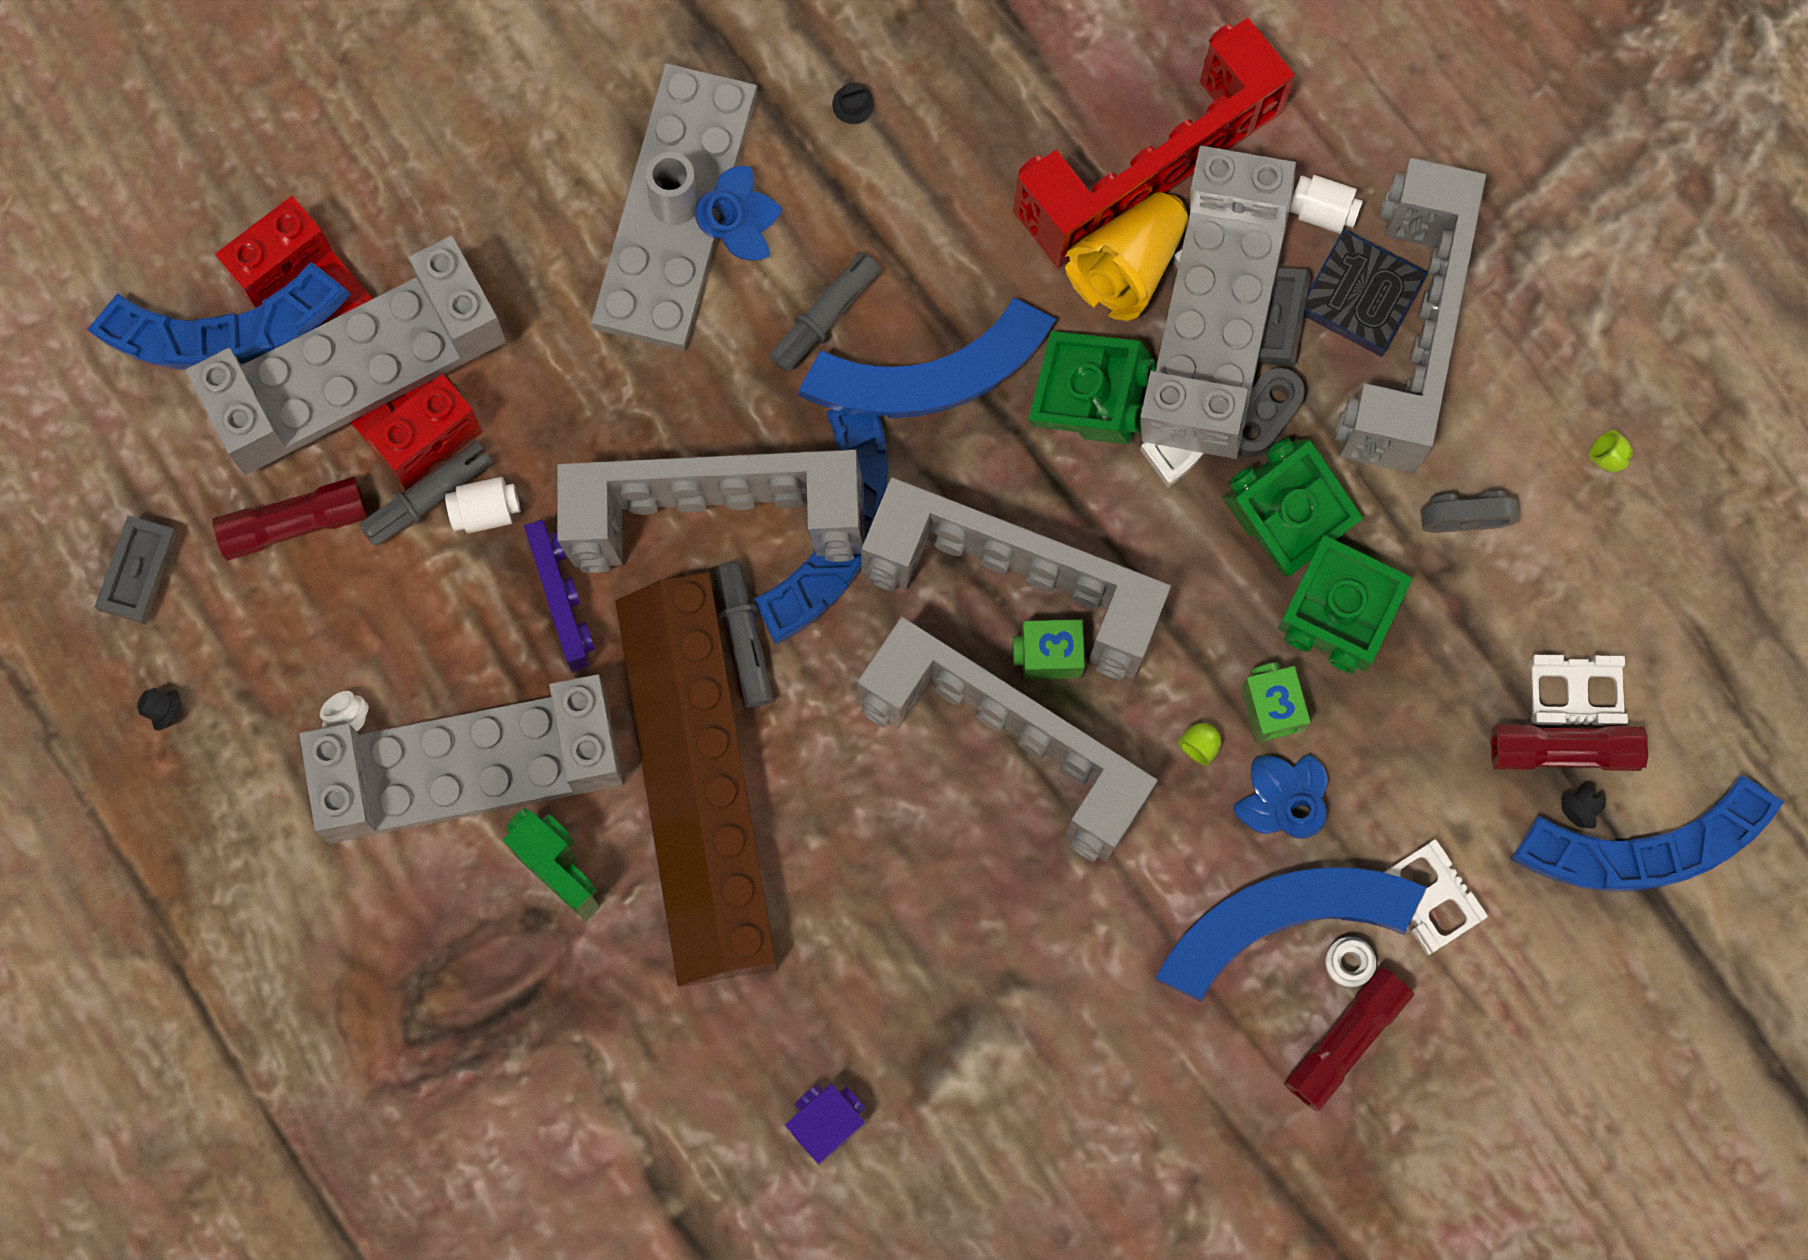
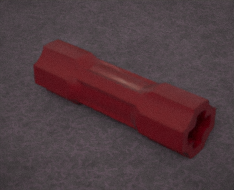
[212,476,368,561]
[1490,725,1649,771]
[1284,967,1415,1112]

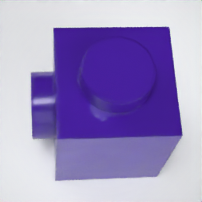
[785,1084,866,1166]

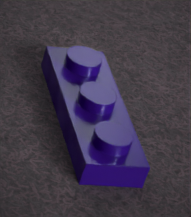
[524,519,595,673]

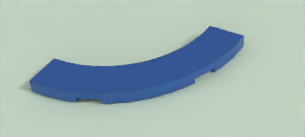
[87,262,351,370]
[798,297,1056,418]
[754,409,888,646]
[1510,775,1784,892]
[1155,868,1427,1003]

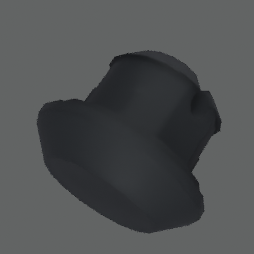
[832,82,874,124]
[137,688,182,731]
[1561,785,1605,829]

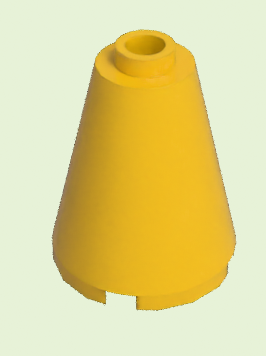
[1065,192,1189,321]

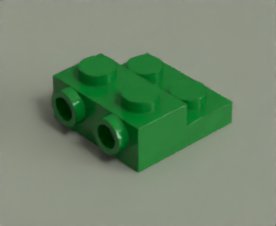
[1028,331,1156,445]
[1222,438,1363,577]
[1277,535,1413,674]
[502,807,600,922]

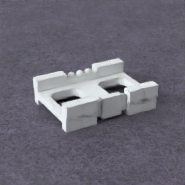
[1529,655,1628,726]
[1383,839,1488,956]

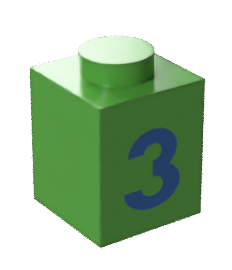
[1012,620,1085,680]
[1241,663,1311,744]

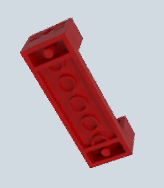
[1013,17,1295,269]
[215,195,483,490]

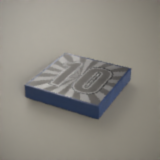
[1304,229,1427,357]

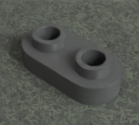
[1239,368,1304,457]
[1420,491,1520,533]

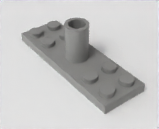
[591,63,757,352]

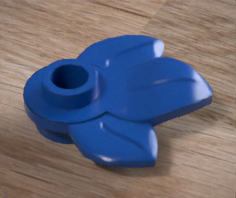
[695,166,782,261]
[1233,755,1328,839]

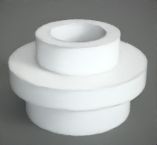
[320,691,369,731]
[1325,937,1376,988]

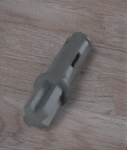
[769,252,882,372]
[360,440,493,546]
[715,562,774,709]

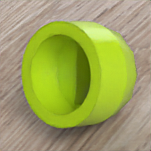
[1589,430,1633,473]
[1177,723,1221,766]

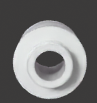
[1289,175,1363,234]
[445,476,521,534]

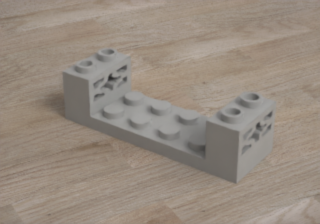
[1140,146,1296,459]
[1334,158,1486,474]
[185,235,506,475]
[557,450,865,573]
[861,477,1171,680]
[857,616,1158,862]
[299,674,623,844]

